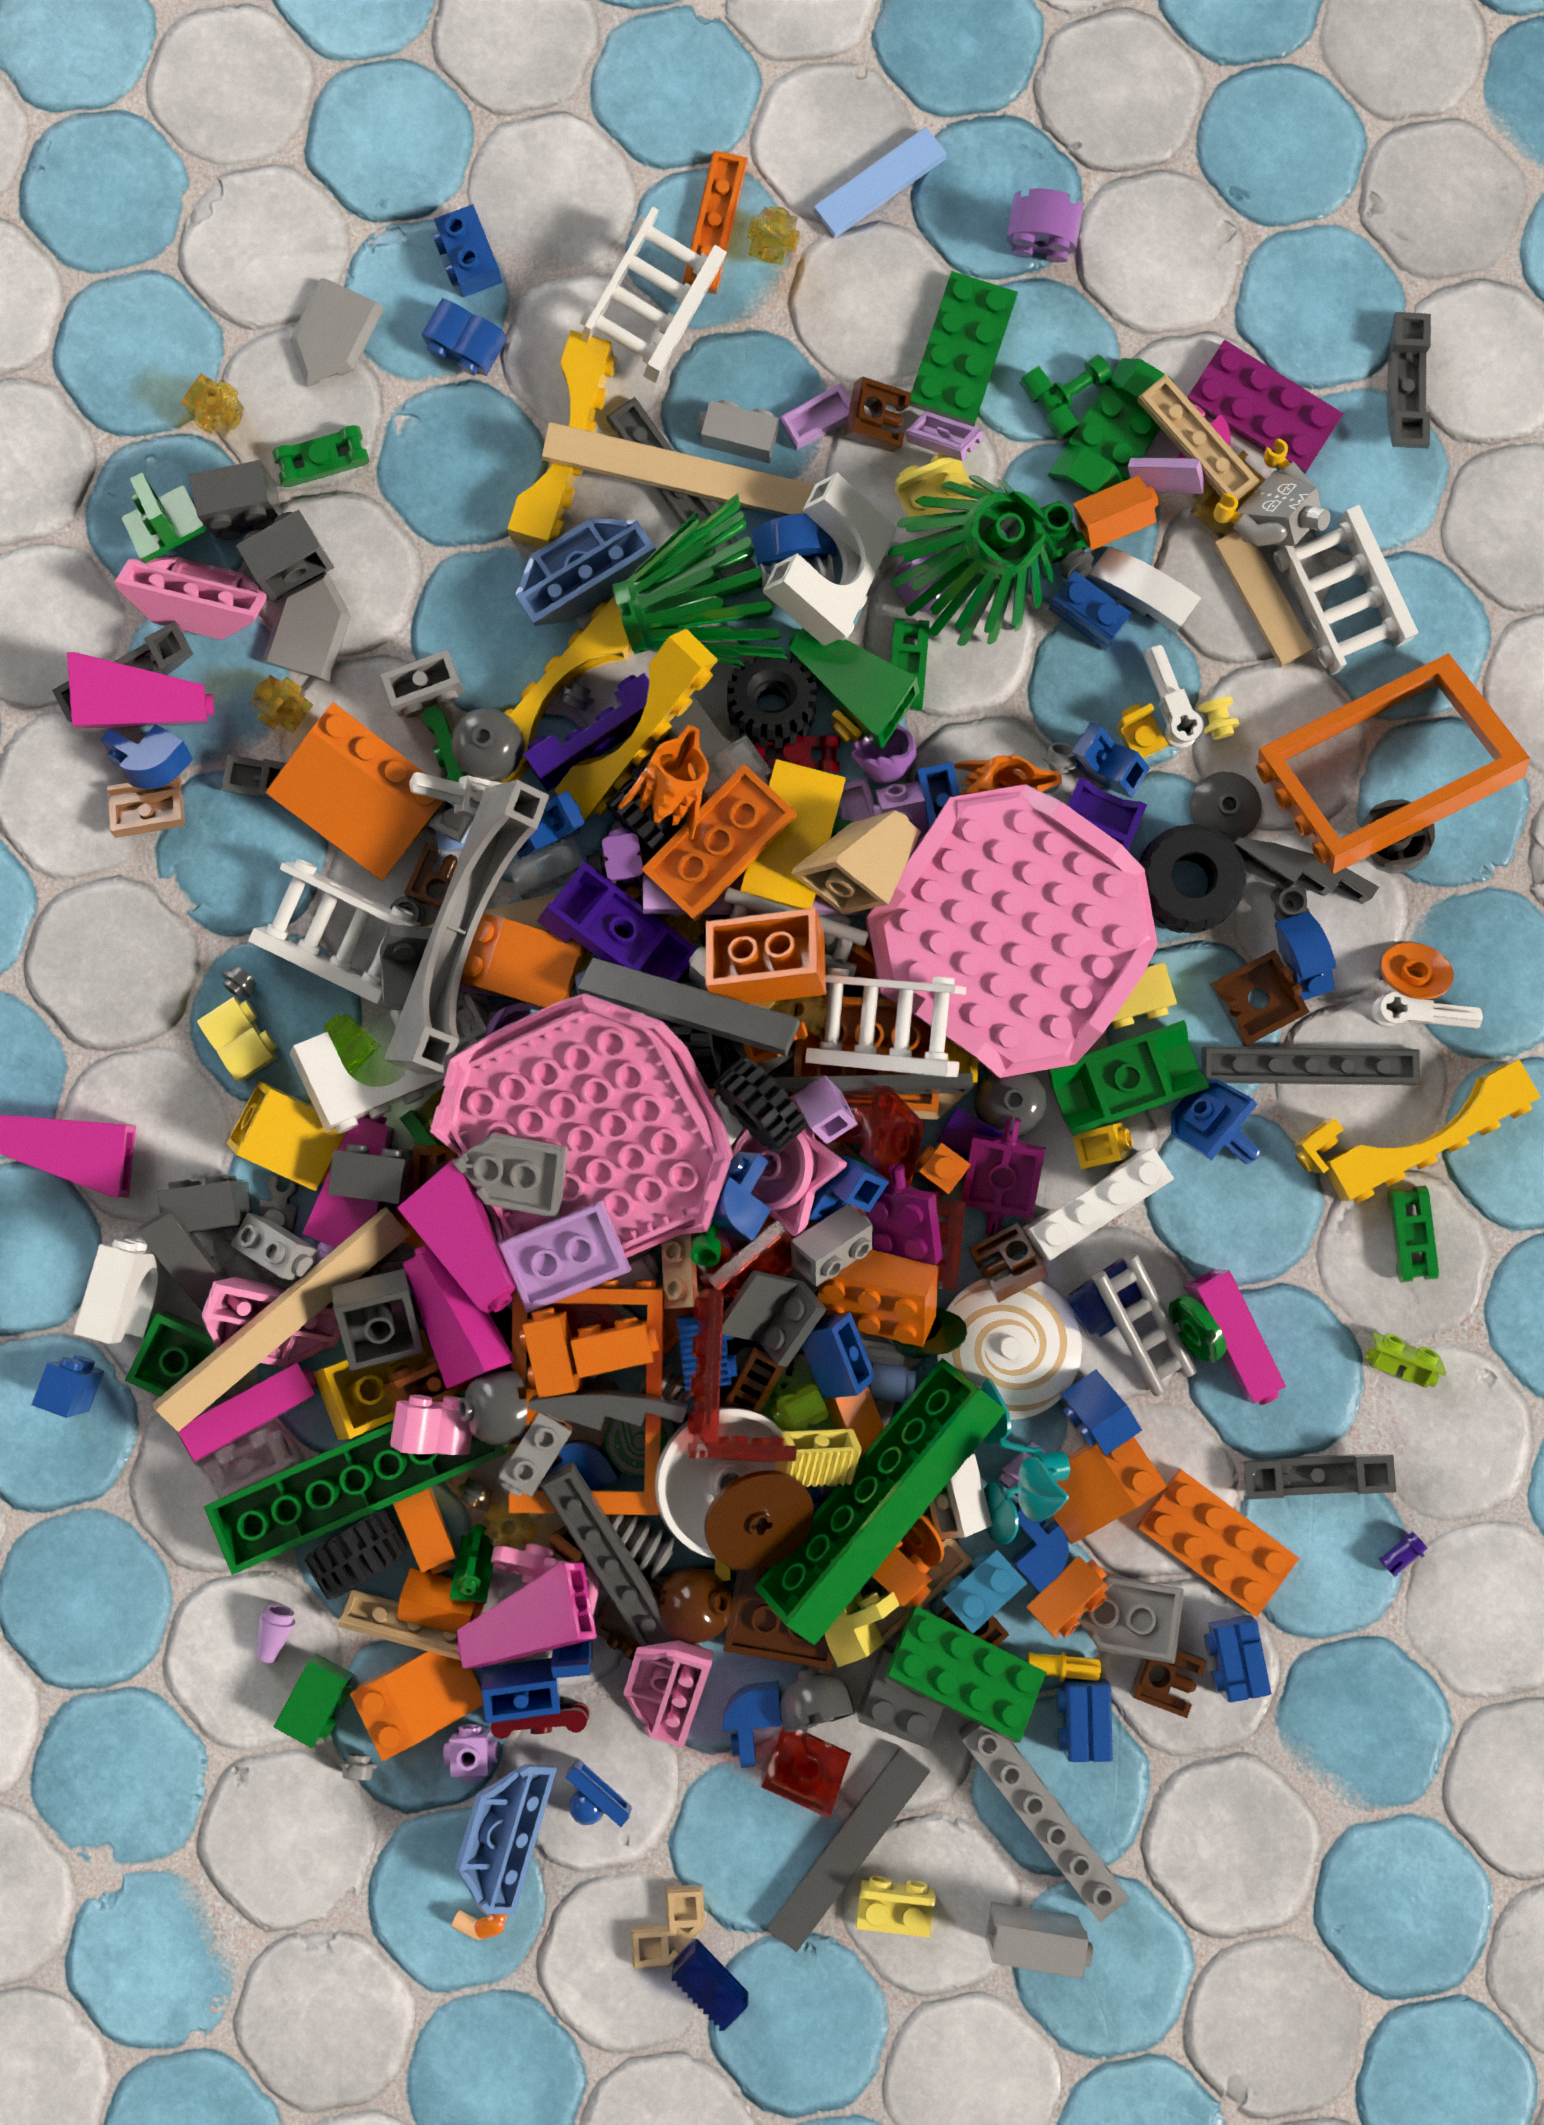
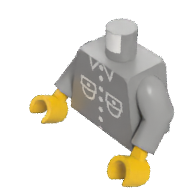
[1213,439,1330,546]

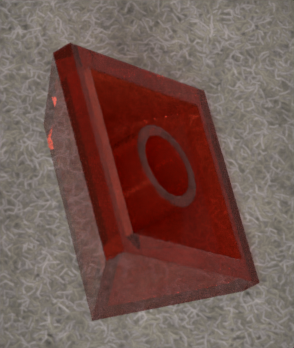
[761,1725,851,1818]

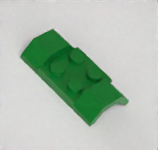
[1048,358,1175,495]
[1048,1020,1209,1136]

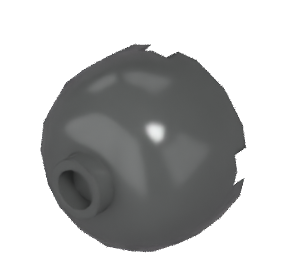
[451,708,525,782]
[1361,799,1435,874]
[975,1073,1047,1137]
[459,1368,527,1445]
[780,1668,855,1733]

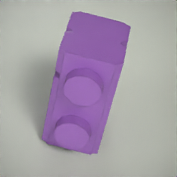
[602,829,646,891]

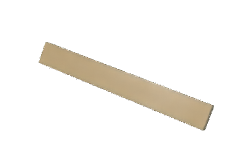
[542,422,815,517]
[152,1207,410,1432]

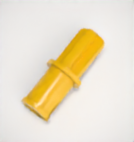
[1026,1651,1101,1682]

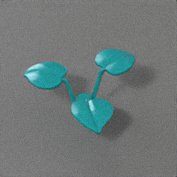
[980,1378,1070,1545]

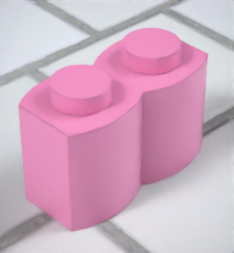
[390,1395,472,1455]

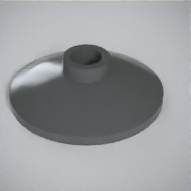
[1190,772,1261,842]

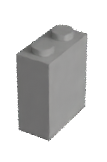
[985,1901,1093,1979]

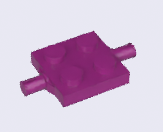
[961,1116,1046,1236]
[865,1163,943,1265]

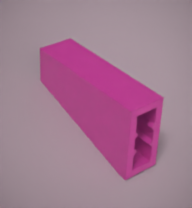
[67,652,214,729]
[302,1114,394,1248]
[0,1115,136,1198]
[397,1158,517,1313]
[402,1245,515,1389]
[1183,1269,1286,1406]
[177,1362,317,1464]
[457,1563,597,1669]

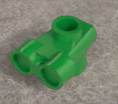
[1040,501,1089,564]

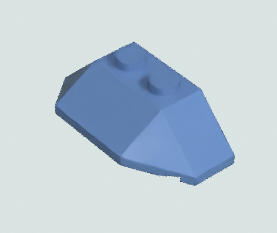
[515,518,656,626]
[455,1764,557,1915]

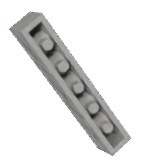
[958,1721,1129,1922]

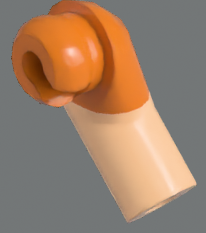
[451,1909,507,1940]

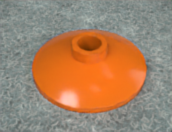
[1380,942,1454,999]
[900,1514,944,1567]

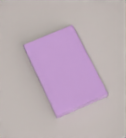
[498,1200,632,1313]

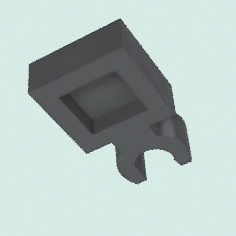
[258,1175,299,1234]

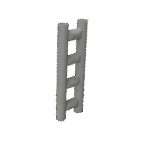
[724,887,868,977]
[1092,1252,1197,1396]

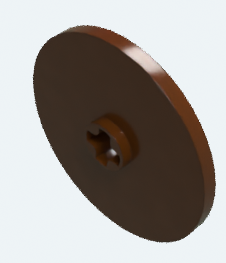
[704,1470,814,1570]

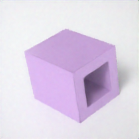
[794,1075,858,1144]

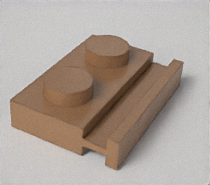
[107,776,185,838]

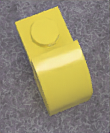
[825,1591,900,1667]

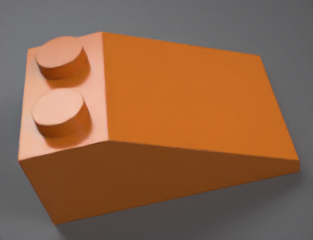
[460,913,585,1008]
[1053,1437,1168,1544]
[350,1651,483,1762]

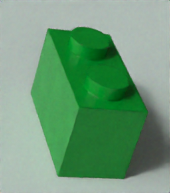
[273,1653,355,1748]

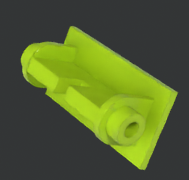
[1365,1331,1446,1388]

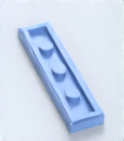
[814,127,947,239]

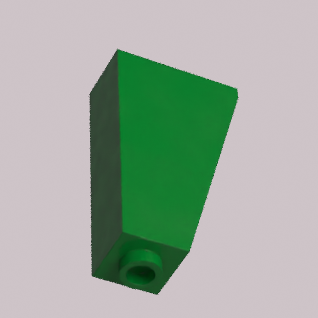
[789,627,920,750]

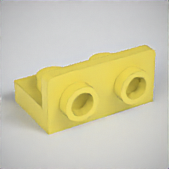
[894,454,975,517]
[856,1876,936,1938]

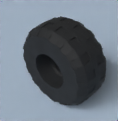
[1138,824,1246,934]

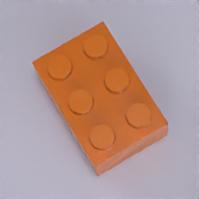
[706,908,826,1004]
[818,1250,938,1347]

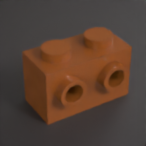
[382,1355,472,1416]

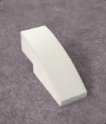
[1088,546,1201,634]

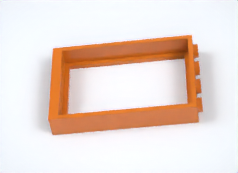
[1256,653,1530,874]
[509,1279,664,1515]

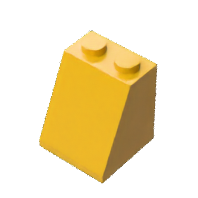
[226,1080,346,1191]

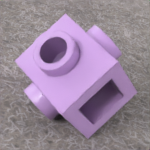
[872,781,928,831]
[444,1724,498,1782]

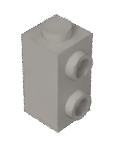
[696,400,779,464]
[791,1204,873,1286]
[231,1213,320,1281]
[499,1411,572,1497]

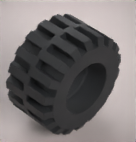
[304,1510,408,1600]

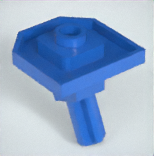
[1171,1079,1260,1165]

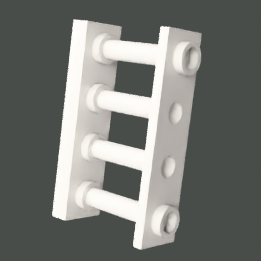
[580,207,727,383]
[1273,505,1419,675]
[248,859,421,1004]
[805,968,966,1077]

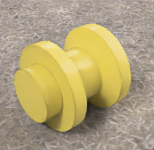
[1197,696,1239,740]

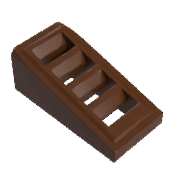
[720,1341,785,1414]
[548,1526,586,1563]

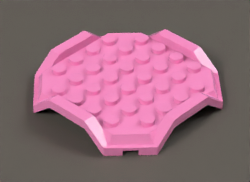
[865,784,1158,1078]
[430,994,733,1258]

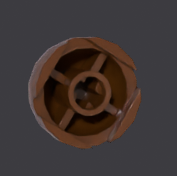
[660,1568,732,1643]

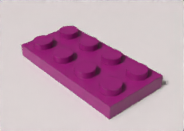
[1187,339,1344,474]

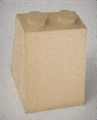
[791,810,921,915]

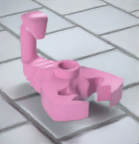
[490,1544,600,1614]

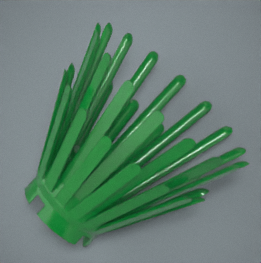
[888,475,1056,646]
[613,493,787,666]

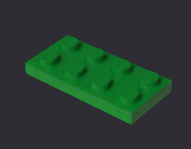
[909,271,1018,427]
[884,1606,1046,1743]

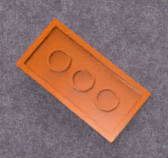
[642,764,798,921]
[1136,1468,1300,1617]

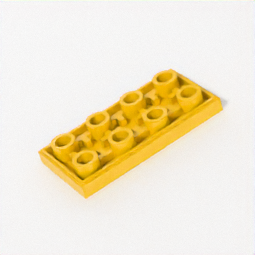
[740,759,846,910]

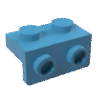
[943,1549,1027,1634]

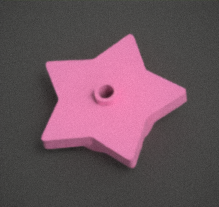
[731,1095,847,1237]

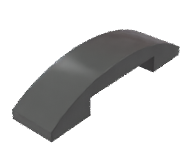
[1387,312,1431,449]
[52,621,193,722]
[1244,1454,1396,1499]

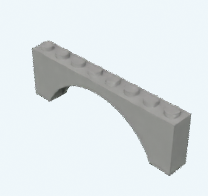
[384,780,549,1075]

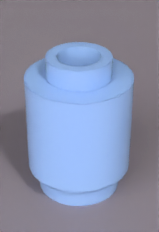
[868,1362,916,1403]

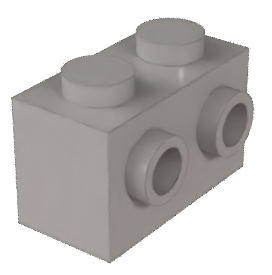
[380,649,465,718]

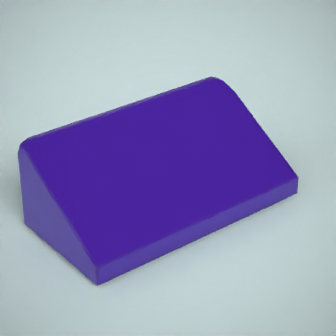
[936,1107,1003,1160]

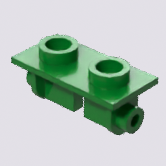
[449,1524,498,1603]

